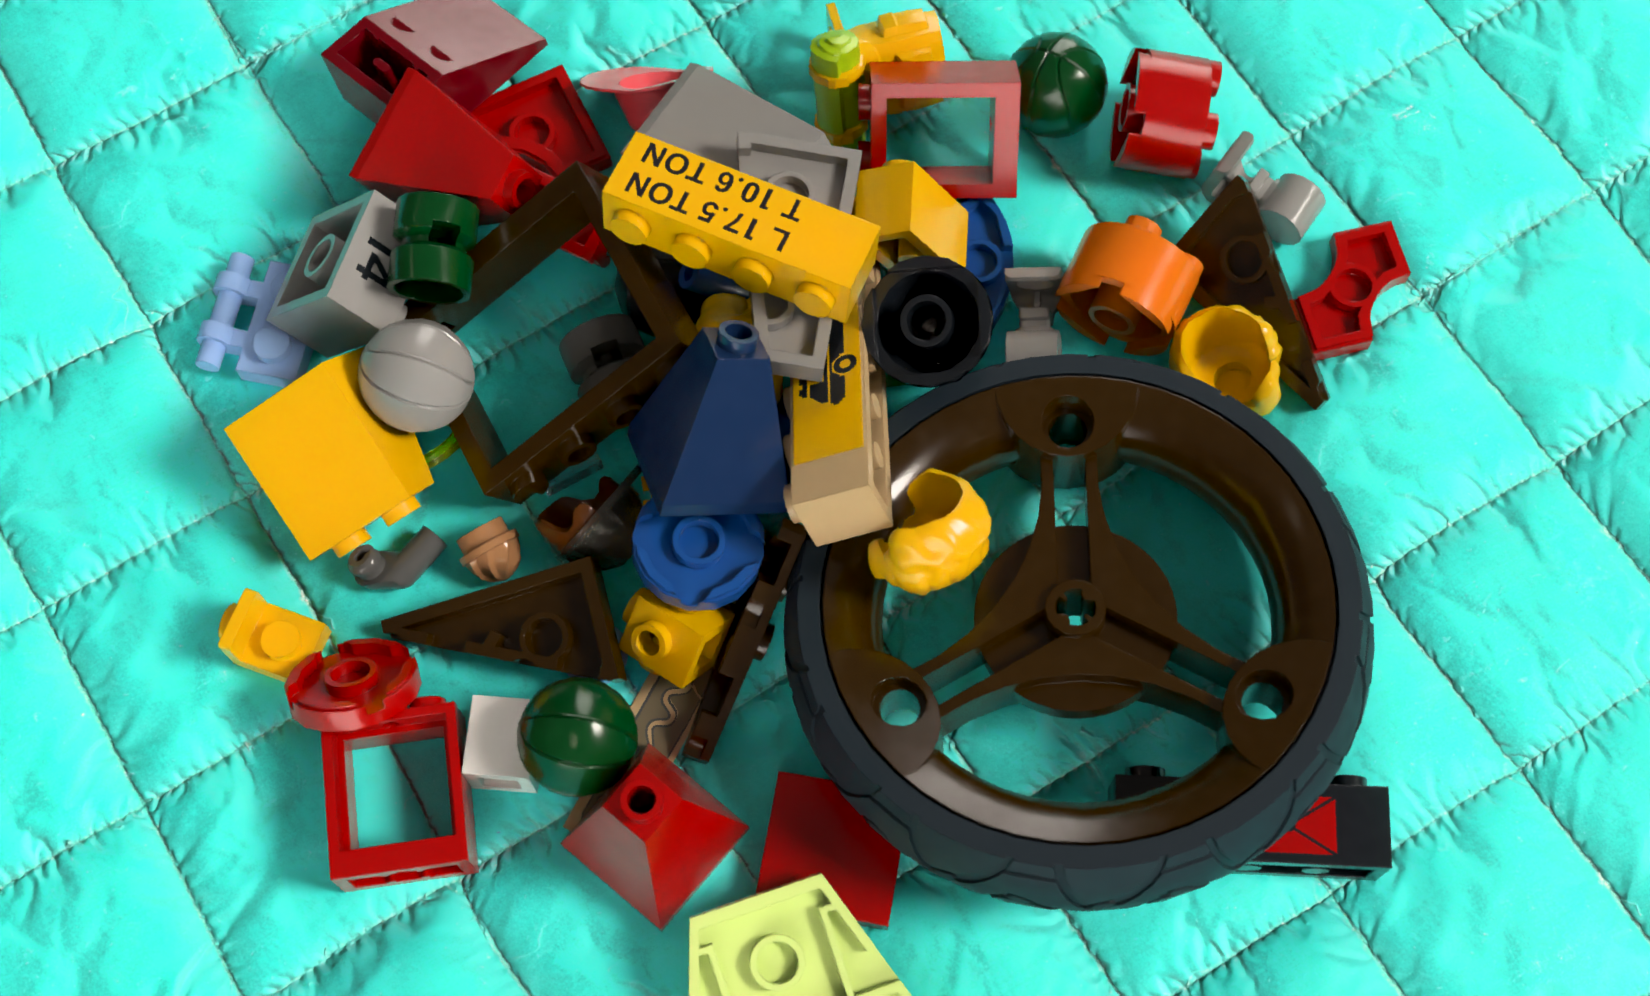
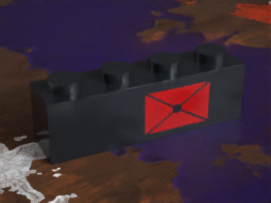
[1108,765,1392,881]

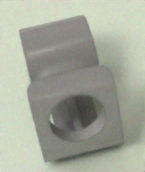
[1201,131,1326,245]
[1005,267,1064,362]

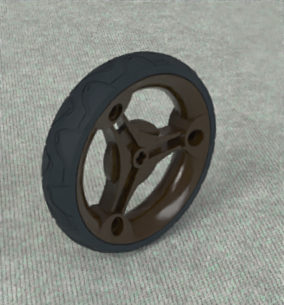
[783,354,1375,911]

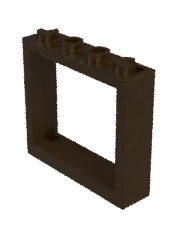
[404,161,699,504]

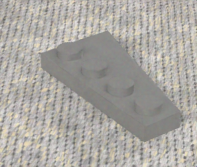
[736,130,862,383]

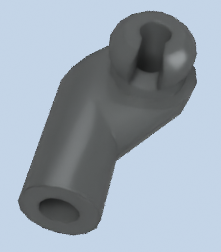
[348,525,447,590]

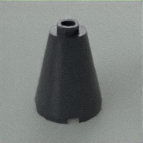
[861,255,993,388]

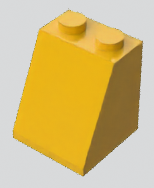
[224,347,435,561]

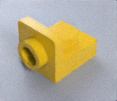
[218,588,332,682]

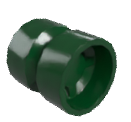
[386,191,480,305]

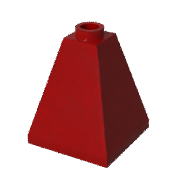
[348,67,543,226]
[560,743,749,932]

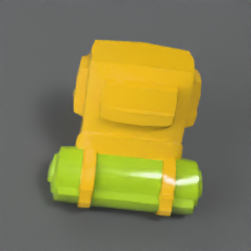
[809,3,945,150]

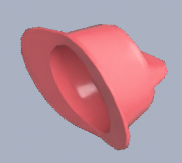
[580,66,713,131]

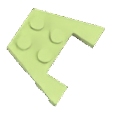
[688,872,912,996]

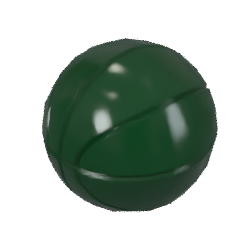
[1010,32,1108,138]
[517,677,638,797]

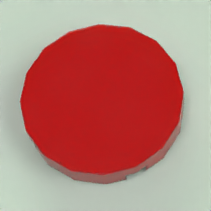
[284,638,422,732]

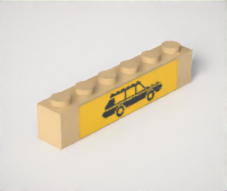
[783,260,893,547]

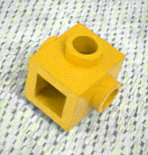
[619,587,735,689]

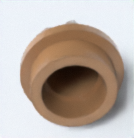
[456,516,521,582]

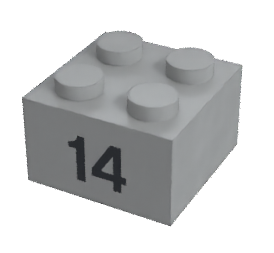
[266,189,407,358]

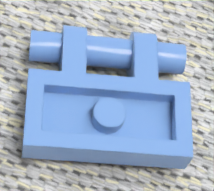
[195,252,314,388]

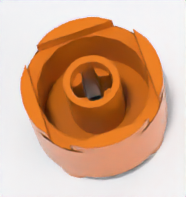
[1055,215,1204,356]

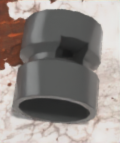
[559,313,645,430]

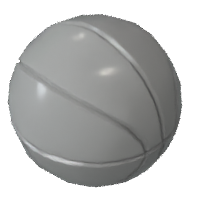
[357,318,475,433]

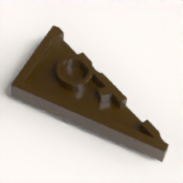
[1176,175,1330,410]
[681,518,807,765]
[381,556,627,683]

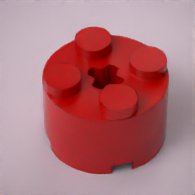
[1110,47,1222,179]

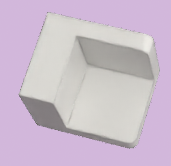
[461,695,539,794]

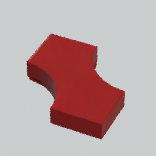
[1294,220,1411,361]

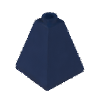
[627,320,788,517]

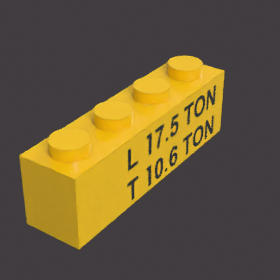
[602,131,881,323]

